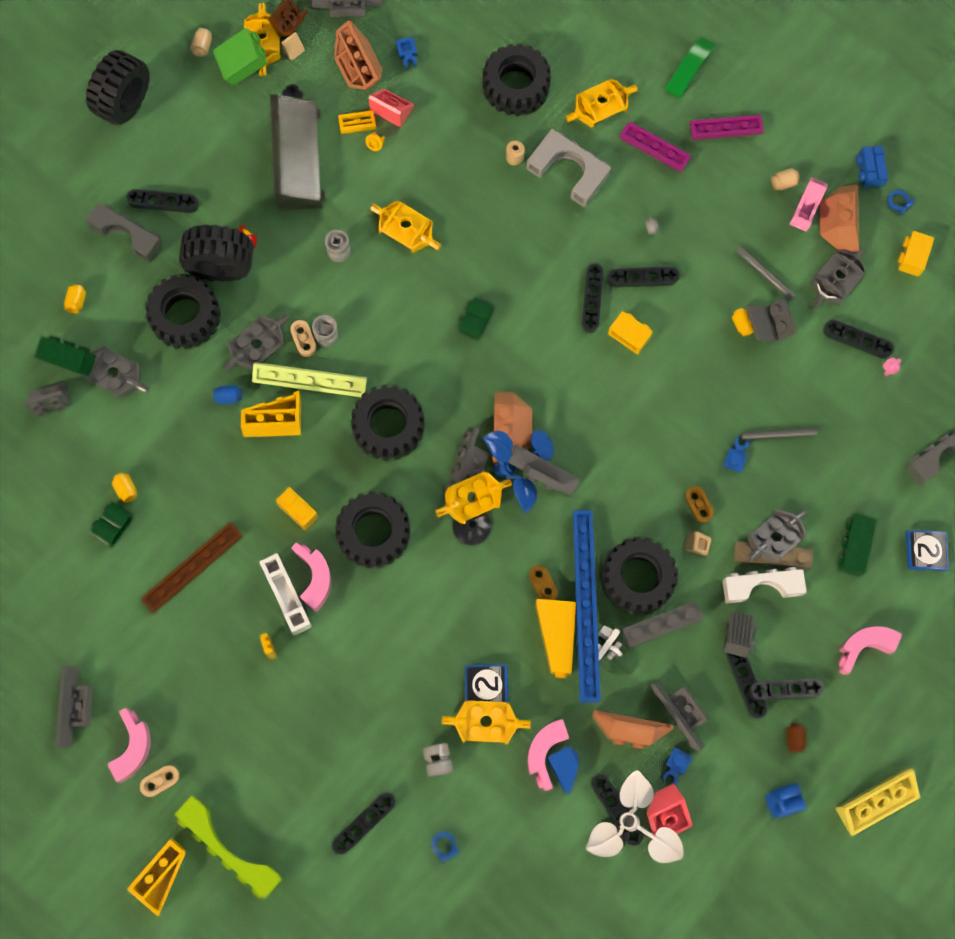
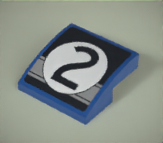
[905,531,949,571]
[465,664,509,702]

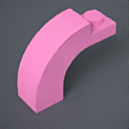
[790,177,828,232]
[291,542,331,613]
[838,626,902,675]
[108,708,151,783]
[527,719,569,792]

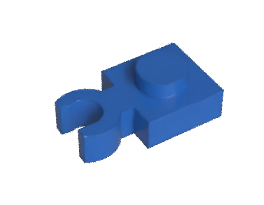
[396,37,417,69]
[723,437,749,473]
[662,747,692,785]

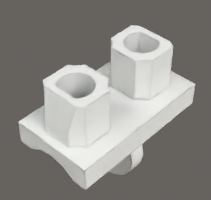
[598,626,622,661]

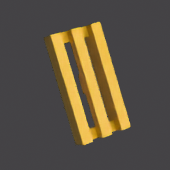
[338,110,376,134]
[259,633,277,659]

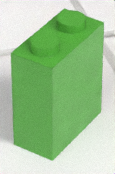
[213,28,268,86]

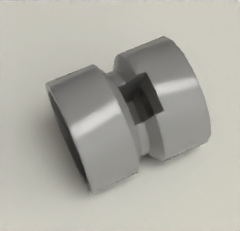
[325,230,351,262]
[312,315,339,347]
[423,743,454,777]

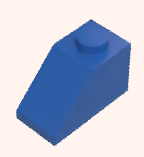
[547,746,580,795]

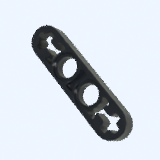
[126,189,199,213]
[582,263,603,334]
[607,267,680,288]
[823,320,894,359]
[726,653,767,719]
[747,679,824,701]
[591,774,643,846]
[332,793,396,855]

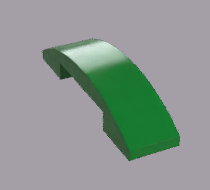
[665,36,716,99]

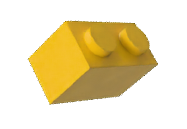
[897,231,934,277]
[608,311,653,355]
[275,487,319,531]

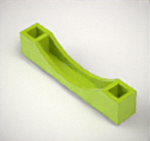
[174,795,284,899]

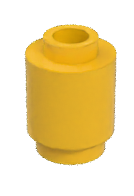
[64,284,87,314]
[731,308,754,337]
[111,473,138,503]

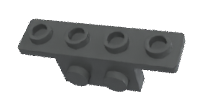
[312,0,382,18]
[444,427,489,499]
[508,445,580,495]
[55,665,93,747]
[651,681,709,752]

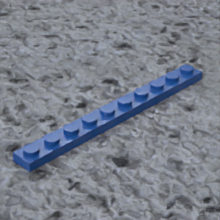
[572,510,601,703]

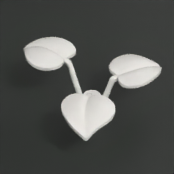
[586,771,683,863]

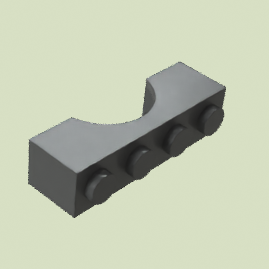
[85,203,162,263]
[906,429,955,486]
[620,601,703,650]

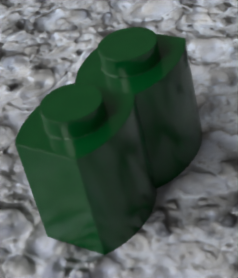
[457,296,495,341]
[90,501,134,549]

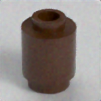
[786,723,807,753]

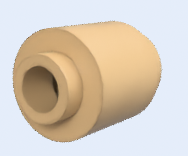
[190,28,212,57]
[506,141,525,166]
[771,168,800,191]

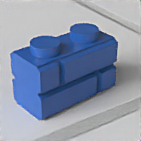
[856,146,888,188]

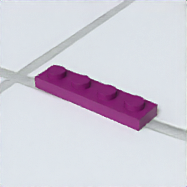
[689,115,764,140]
[619,121,691,173]

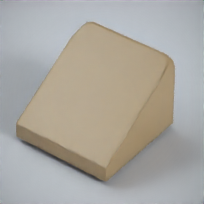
[282,32,305,60]
[684,532,712,556]

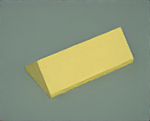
[835,768,920,836]

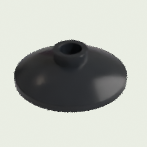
[452,513,491,546]

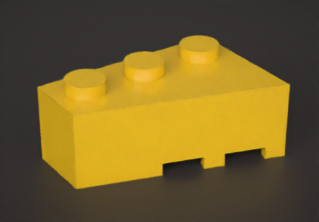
[241,391,301,437]
[127,837,187,917]

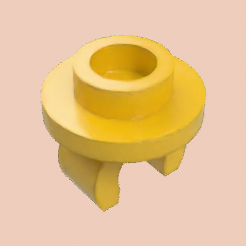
[366,132,385,151]

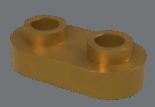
[685,486,714,523]
[529,565,558,600]

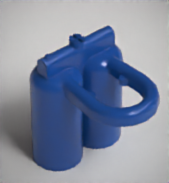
[764,782,807,818]

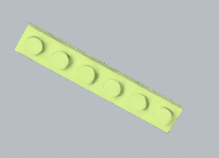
[252,362,367,397]

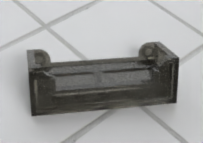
[270,94,325,211]

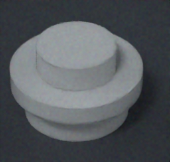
[645,217,659,235]

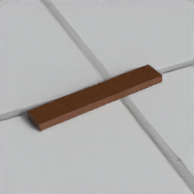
[141,521,244,614]

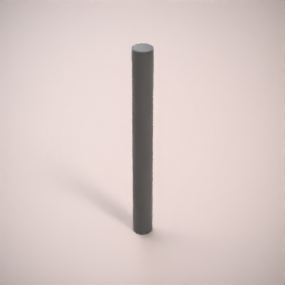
[736,247,795,300]
[741,428,817,440]

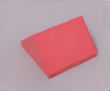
[369,89,415,127]

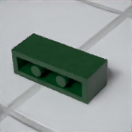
[34,335,97,377]
[836,513,877,577]

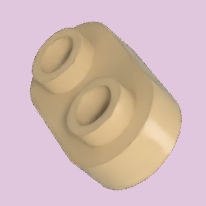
[290,320,316,357]
[140,766,180,797]

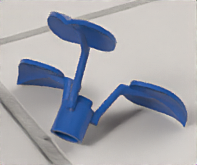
[482,430,554,513]

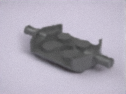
[811,246,866,309]
[222,313,290,372]
[83,345,150,398]
[746,509,807,562]

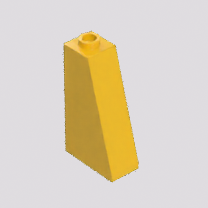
[535,599,576,678]

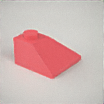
[646,784,693,836]

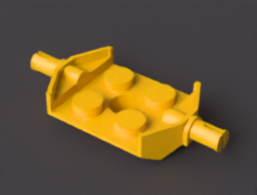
[244,3,281,76]
[565,79,638,128]
[370,201,442,253]
[435,472,512,524]
[442,700,531,744]

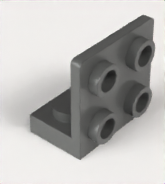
[746,299,797,342]
[24,382,72,416]

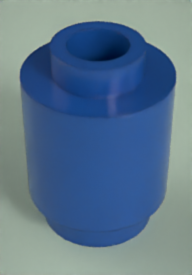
[214,385,243,405]

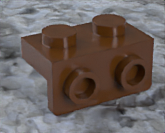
[268,0,308,37]

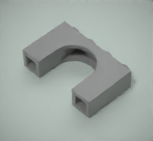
[526,129,611,208]

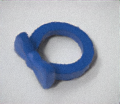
[887,190,915,215]
[431,832,459,863]

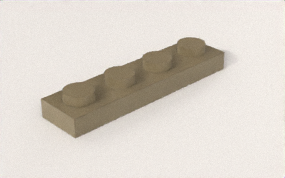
[733,541,813,570]

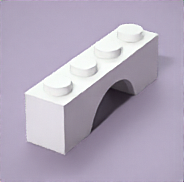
[259,554,312,636]
[722,567,807,604]

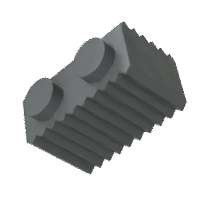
[723,611,757,658]

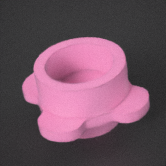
[883,357,902,376]

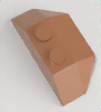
[334,20,382,90]
[820,184,860,252]
[493,392,532,465]
[592,710,674,749]

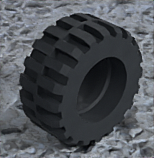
[482,43,551,116]
[86,50,150,125]
[179,224,253,282]
[145,274,221,350]
[351,384,425,461]
[335,491,410,569]
[601,537,678,615]

